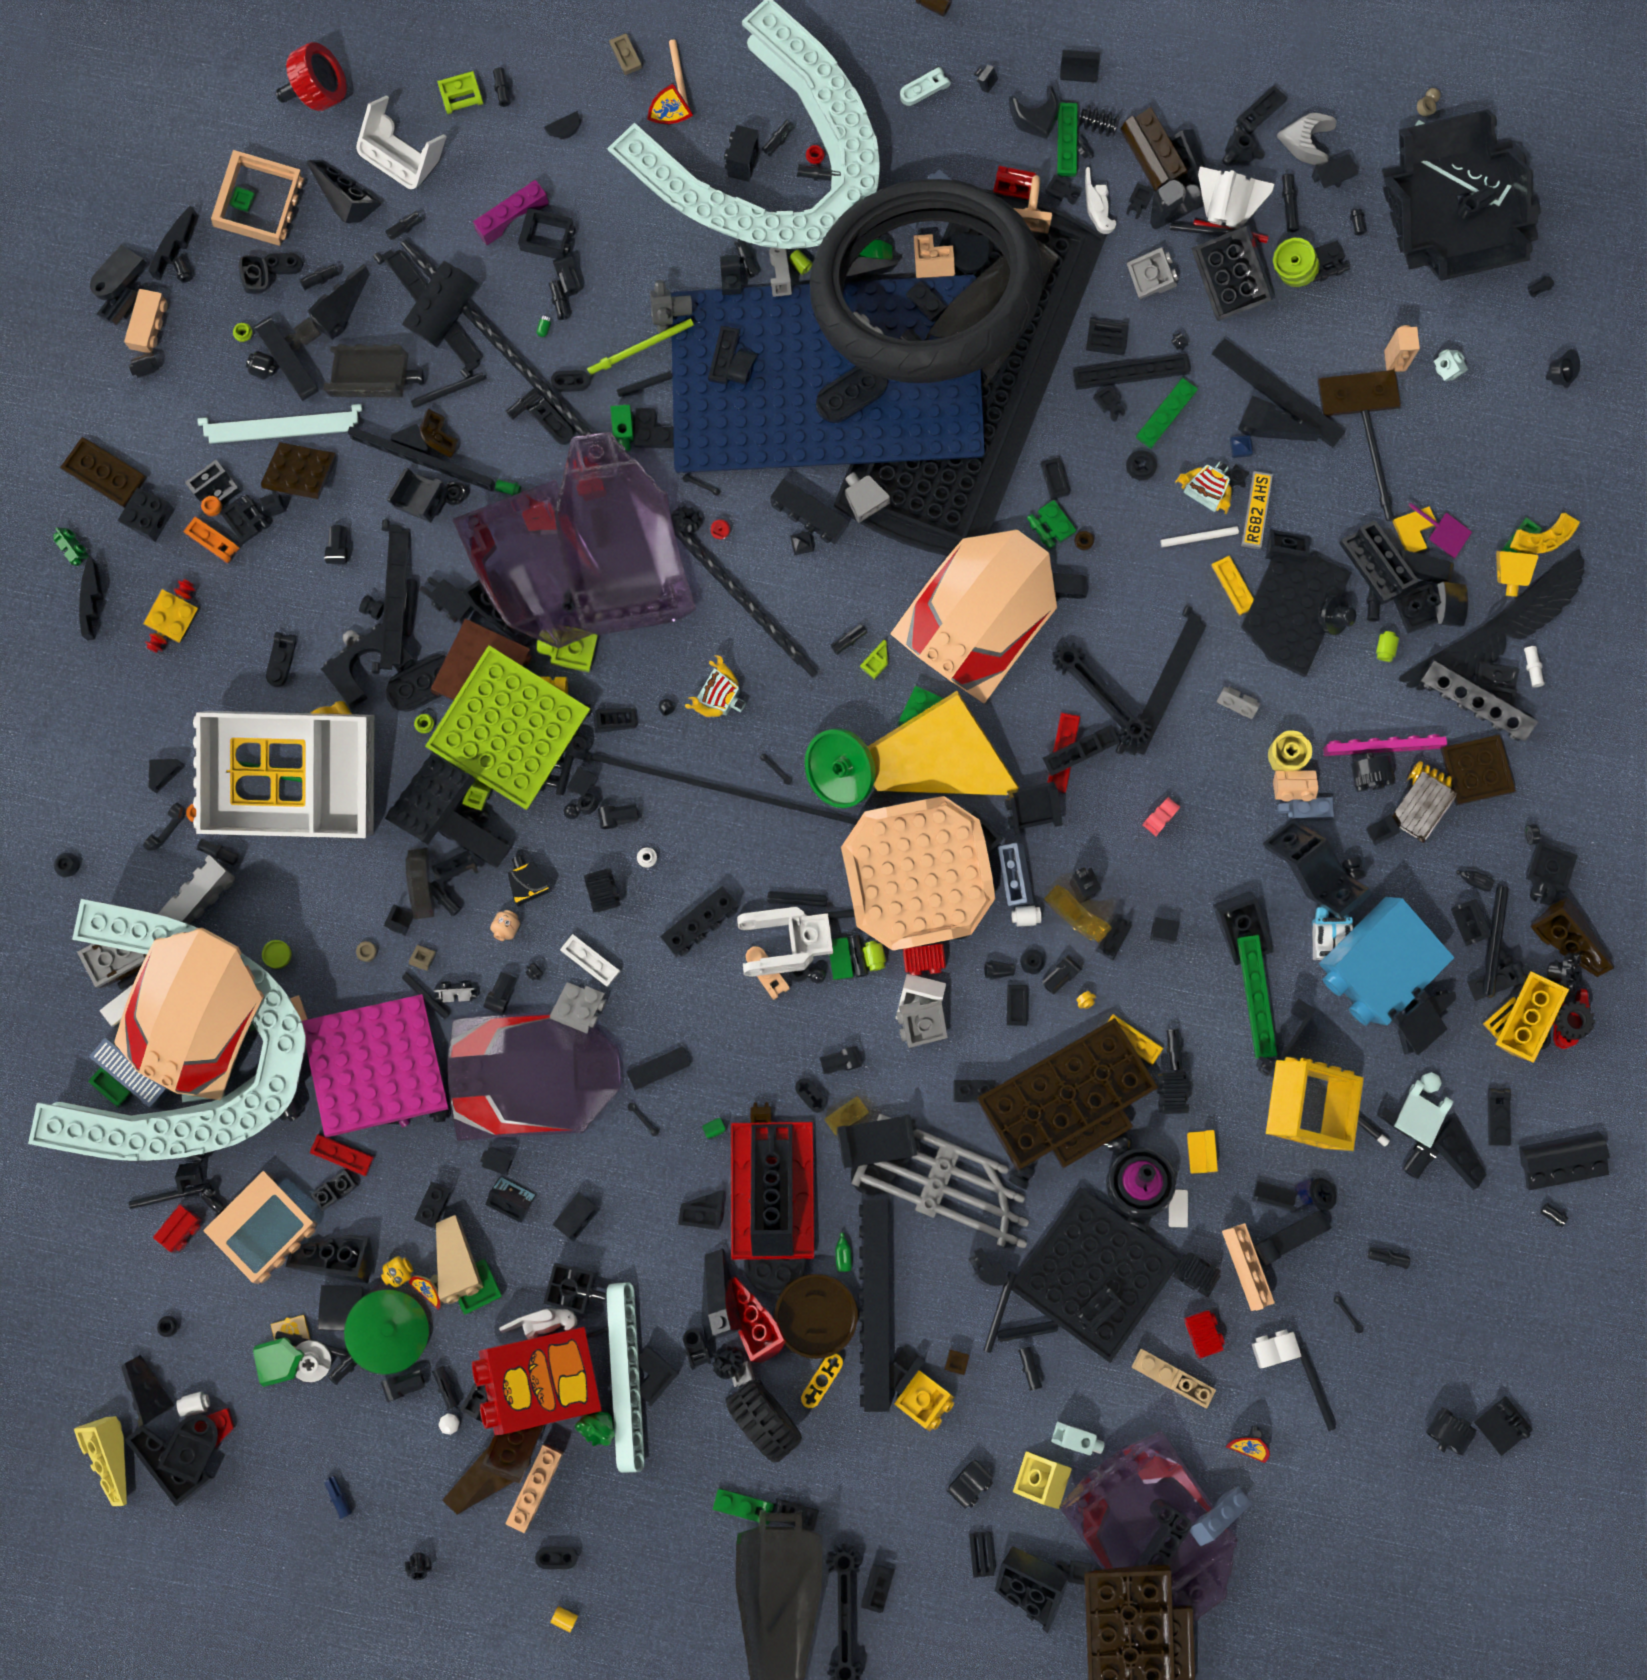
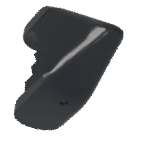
[1009,85,1058,139]
[1150,180,1203,229]

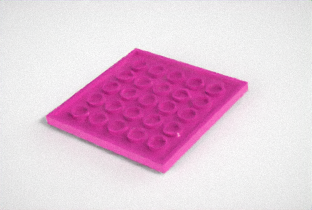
[302,994,448,1138]

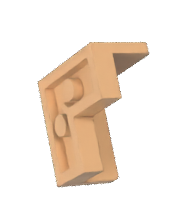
[914,234,955,278]

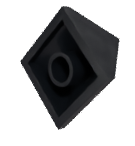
[1265,529,1310,563]

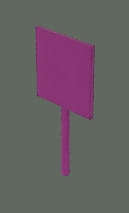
[1408,503,1472,559]

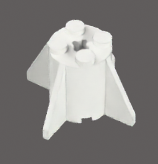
[1198,167,1275,229]

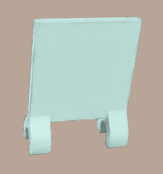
[1394,1080,1453,1148]

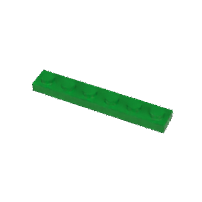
[1237,935,1277,1059]

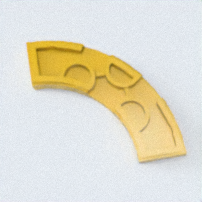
[1510,513,1580,554]

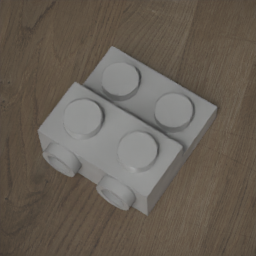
[1127,247,1179,299]
[550,982,606,1033]
[896,1000,948,1048]

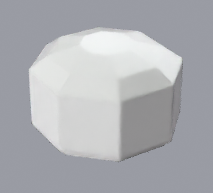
[439,1413,460,1435]

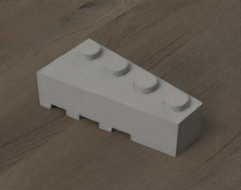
[158,855,235,925]

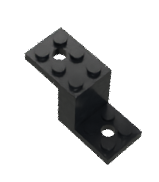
[1263,819,1372,919]

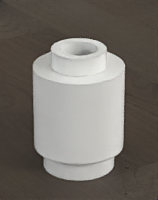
[1012,905,1041,927]
[177,1391,210,1417]

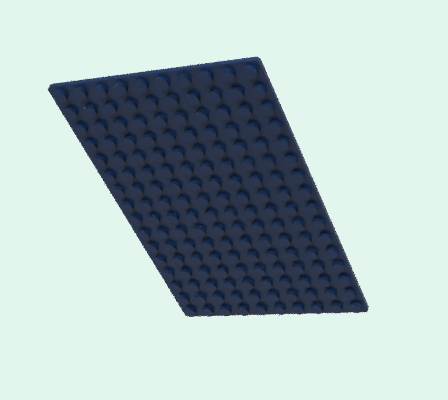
[671,275,984,473]

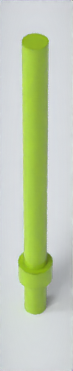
[587,318,694,375]

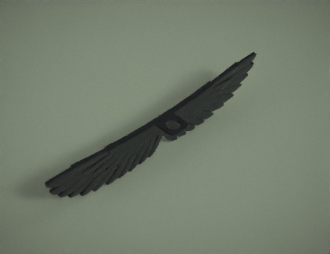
[1399,549,1585,691]

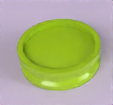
[262,940,292,969]

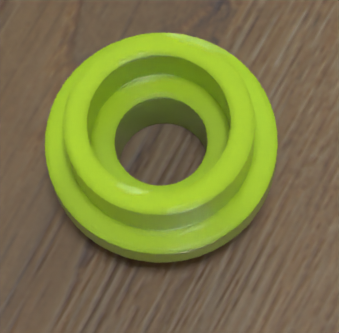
[233,323,253,342]
[414,714,434,734]

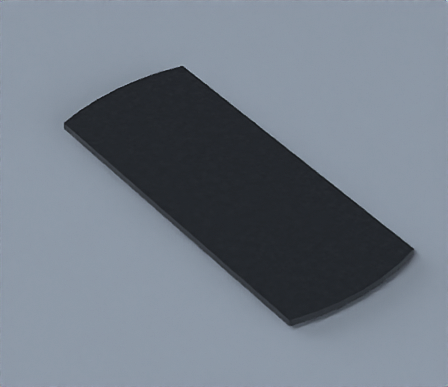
[834,189,1106,556]

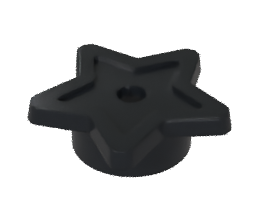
[1077,138,1094,159]
[1224,464,1249,488]

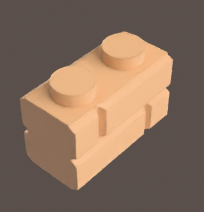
[1273,771,1318,801]

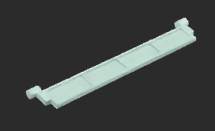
[198,404,363,444]

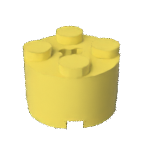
[1268,731,1312,772]

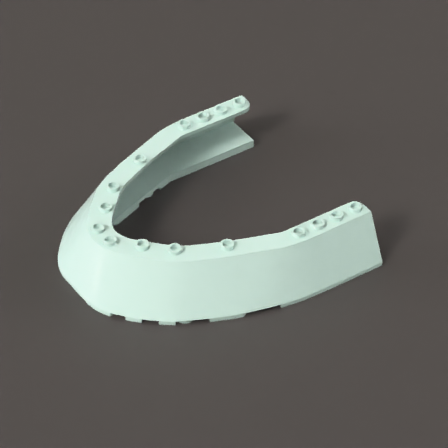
[607,0,879,249]
[28,899,306,1161]

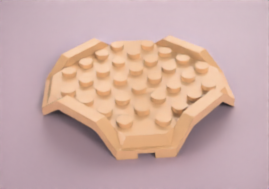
[841,796,995,950]

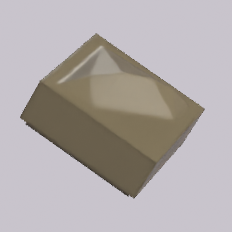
[409,945,436,971]

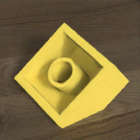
[1013,1452,1072,1509]

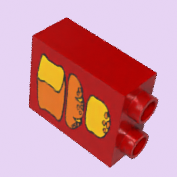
[472,1327,601,1435]

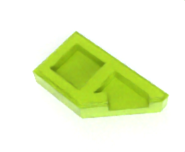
[860,640,888,680]

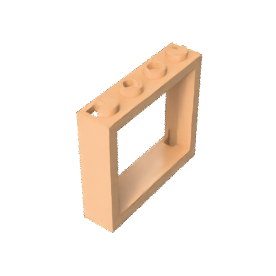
[211,150,304,246]

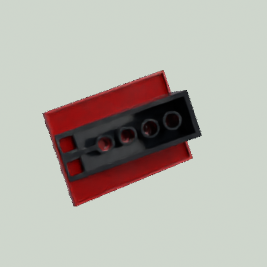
[731,1122,814,1260]

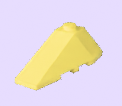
[74,1416,127,1506]

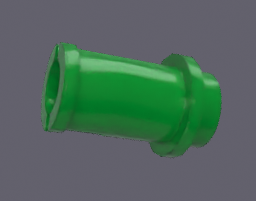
[495,479,521,498]

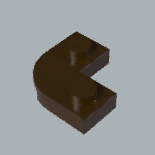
[420,408,458,458]

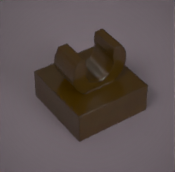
[750,1102,771,1123]
[944,1349,970,1375]

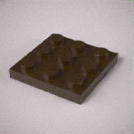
[261,442,336,499]
[1440,735,1516,806]

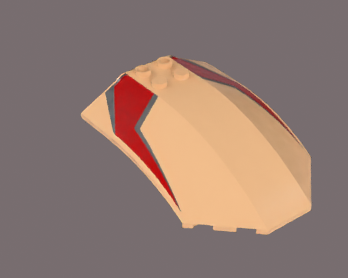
[891,530,1057,704]
[114,927,264,1100]

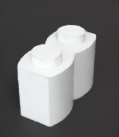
[1252,1329,1301,1368]

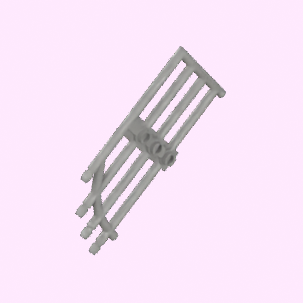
[851,1113,1029,1248]

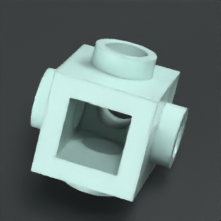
[1434,349,1468,381]

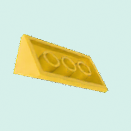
[1495,971,1569,1063]

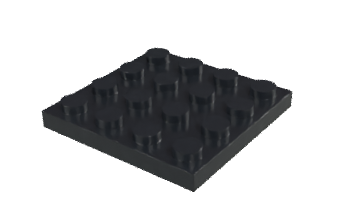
[385,754,476,845]

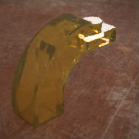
[1044,885,1112,943]

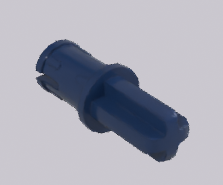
[324,1476,352,1519]

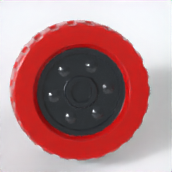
[275,42,347,111]

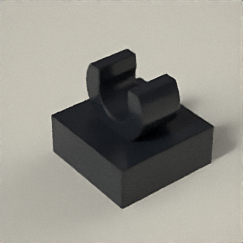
[974,65,998,93]

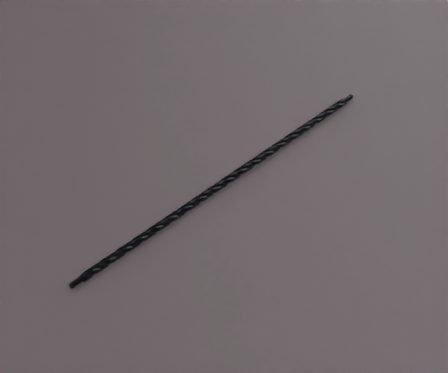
[401,240,818,678]

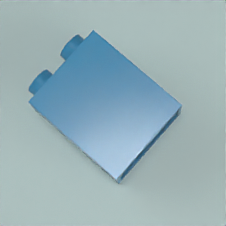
[1318,897,1454,1026]

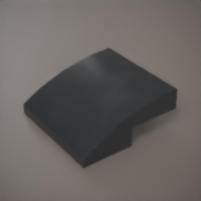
[185,460,241,505]
[1435,582,1468,627]
[1473,662,1520,704]
[318,1285,364,1331]

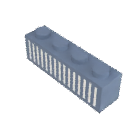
[89,1038,171,1109]

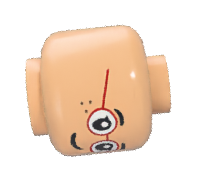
[490,910,520,941]

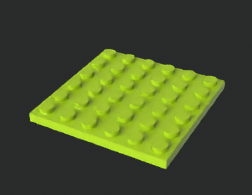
[425,645,591,810]

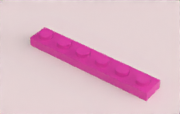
[1323,734,1447,756]

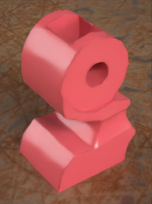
[1143,797,1180,836]

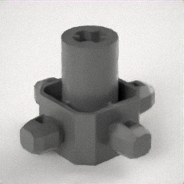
[650,280,692,333]

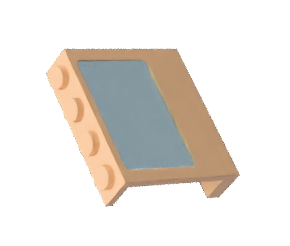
[203,1171,318,1284]

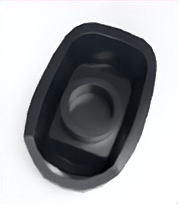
[238,255,268,294]

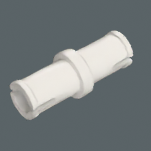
[1524,646,1545,687]

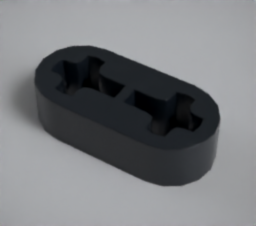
[795,1078,827,1113]

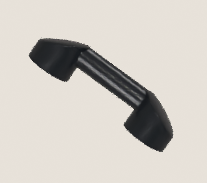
[143,802,184,851]

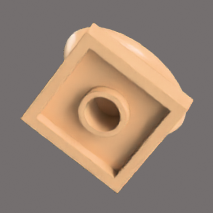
[1013,175,1052,233]

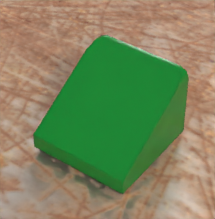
[702,1118,726,1140]

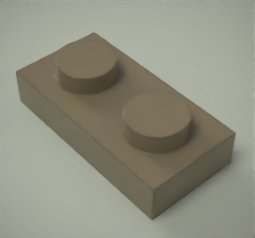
[609,34,642,75]

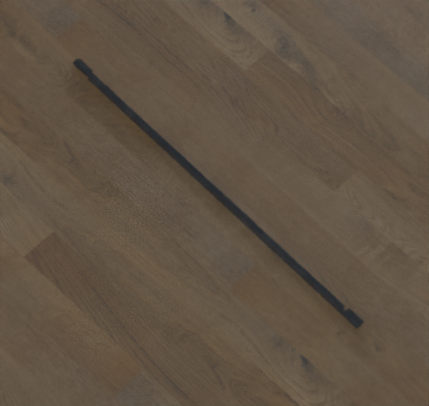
[576,754,859,825]

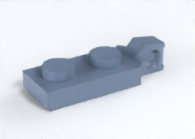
[1277,797,1334,819]

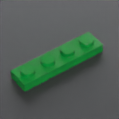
[1057,103,1077,177]
[1136,378,1198,449]

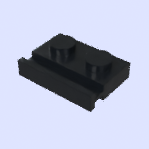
[96,287,138,325]

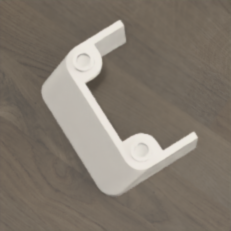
[356,96,446,189]

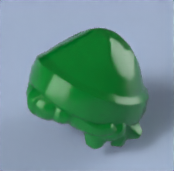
[575,1411,615,1447]

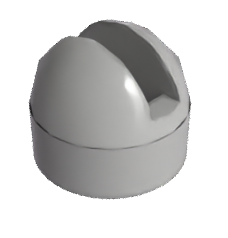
[343,630,360,647]

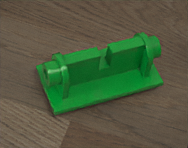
[53,527,89,566]

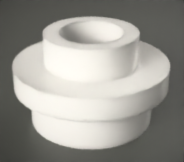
[637,848,657,868]

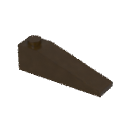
[1530,897,1615,977]
[442,1445,530,1515]

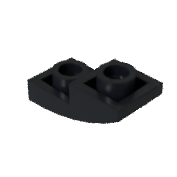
[310,1169,359,1211]

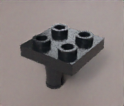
[1393,583,1440,634]

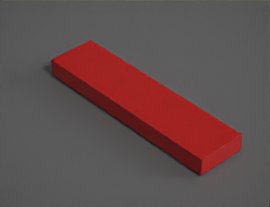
[1047,712,1080,793]

